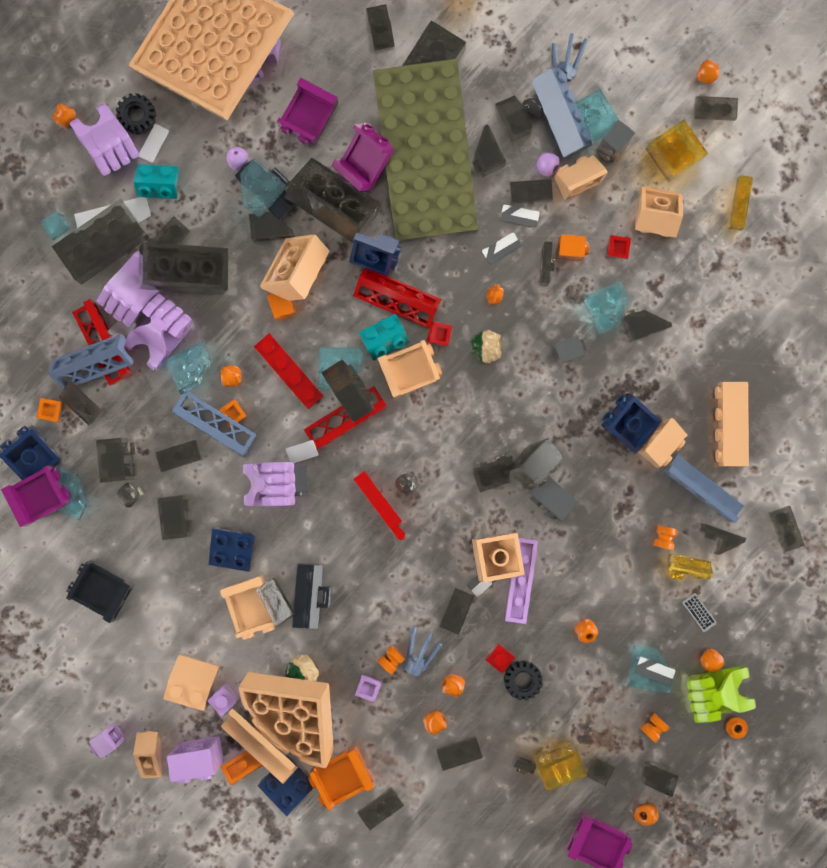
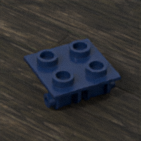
[208,527,255,572]
[257,755,313,817]

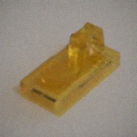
[668,553,713,580]

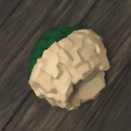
[471,330,502,363]
[285,654,319,682]

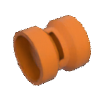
[653,525,678,550]
[377,645,406,675]
[640,713,670,743]

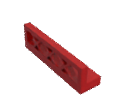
[353,268,442,329]
[72,299,133,386]
[303,386,387,450]

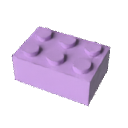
[167,736,224,784]

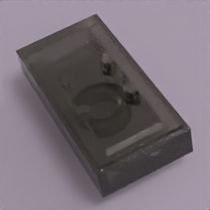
[539,241,555,287]

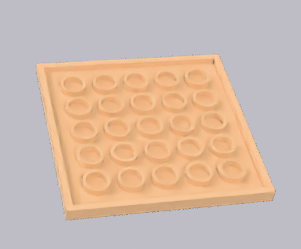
[128,0,294,120]

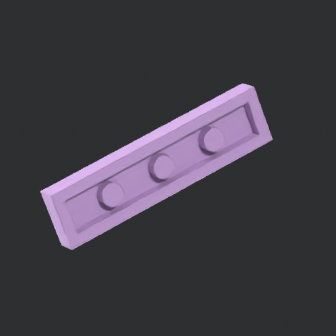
[505,537,538,624]

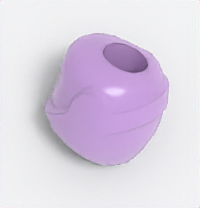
[227,146,248,171]
[536,153,560,177]

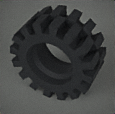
[116,93,157,135]
[504,660,543,701]

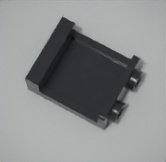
[66,560,135,623]

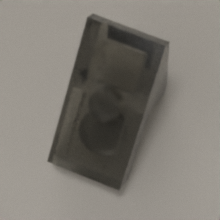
[366,4,395,51]
[699,523,746,555]

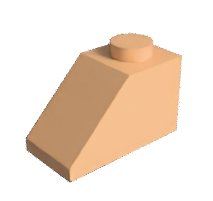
[133,731,162,778]

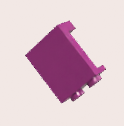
[277,77,338,146]
[331,123,395,191]
[1,466,71,527]
[565,813,633,868]

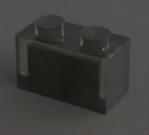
[157,495,193,540]

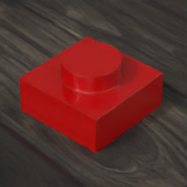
[607,235,631,260]
[427,321,453,346]
[485,643,515,674]

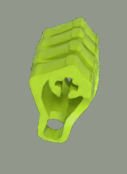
[687,666,756,723]

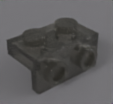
[471,453,519,493]

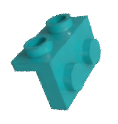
[133,164,180,199]
[359,313,410,361]

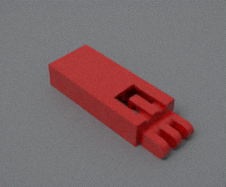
[353,471,405,540]

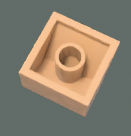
[554,155,608,200]
[635,186,683,237]
[638,418,687,468]
[472,533,525,582]
[163,654,220,711]

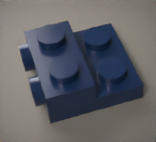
[349,232,402,276]
[601,393,662,454]
[0,425,60,480]

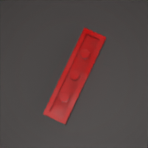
[253,333,324,410]

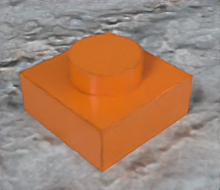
[36,398,63,422]
[218,399,247,428]

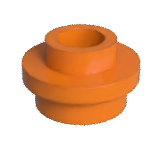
[726,717,748,739]

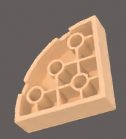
[239,672,334,768]

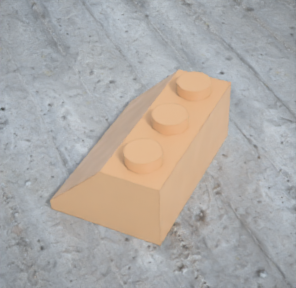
[260,234,329,301]

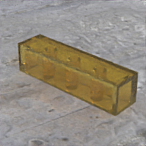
[729,175,753,231]

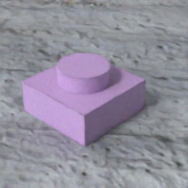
[355,674,382,702]

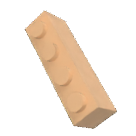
[715,382,749,466]

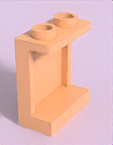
[378,340,442,398]
[220,575,279,640]

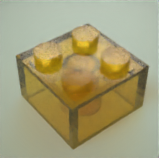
[645,119,708,183]
[534,742,587,792]

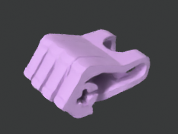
[70,103,139,176]
[96,251,170,327]
[124,294,192,371]
[243,462,295,506]

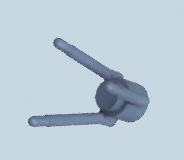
[552,33,588,82]
[404,626,442,676]

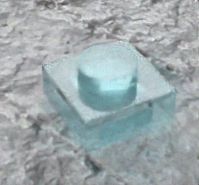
[40,210,70,240]

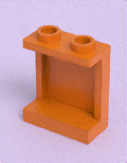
[308,745,375,811]

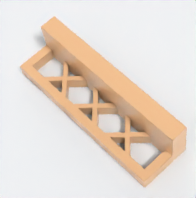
[221,708,298,784]

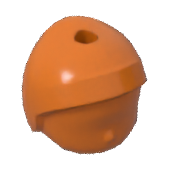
[697,59,720,84]
[52,103,76,128]
[220,365,242,387]
[575,619,598,643]
[700,648,725,673]
[442,674,465,697]
[423,711,447,735]
[634,803,659,826]

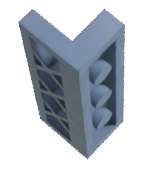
[48,334,133,390]
[172,390,257,458]
[664,454,744,523]

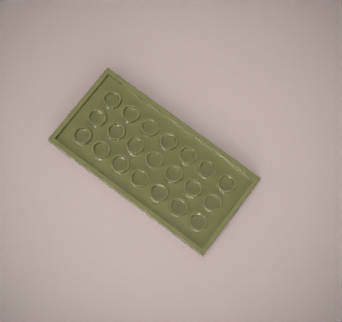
[373,59,478,240]

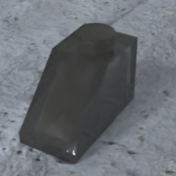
[495,95,533,142]
[472,125,506,177]
[249,209,295,243]
[621,308,673,342]
[639,759,679,797]

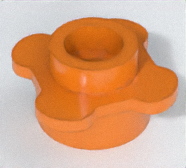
[486,284,504,305]

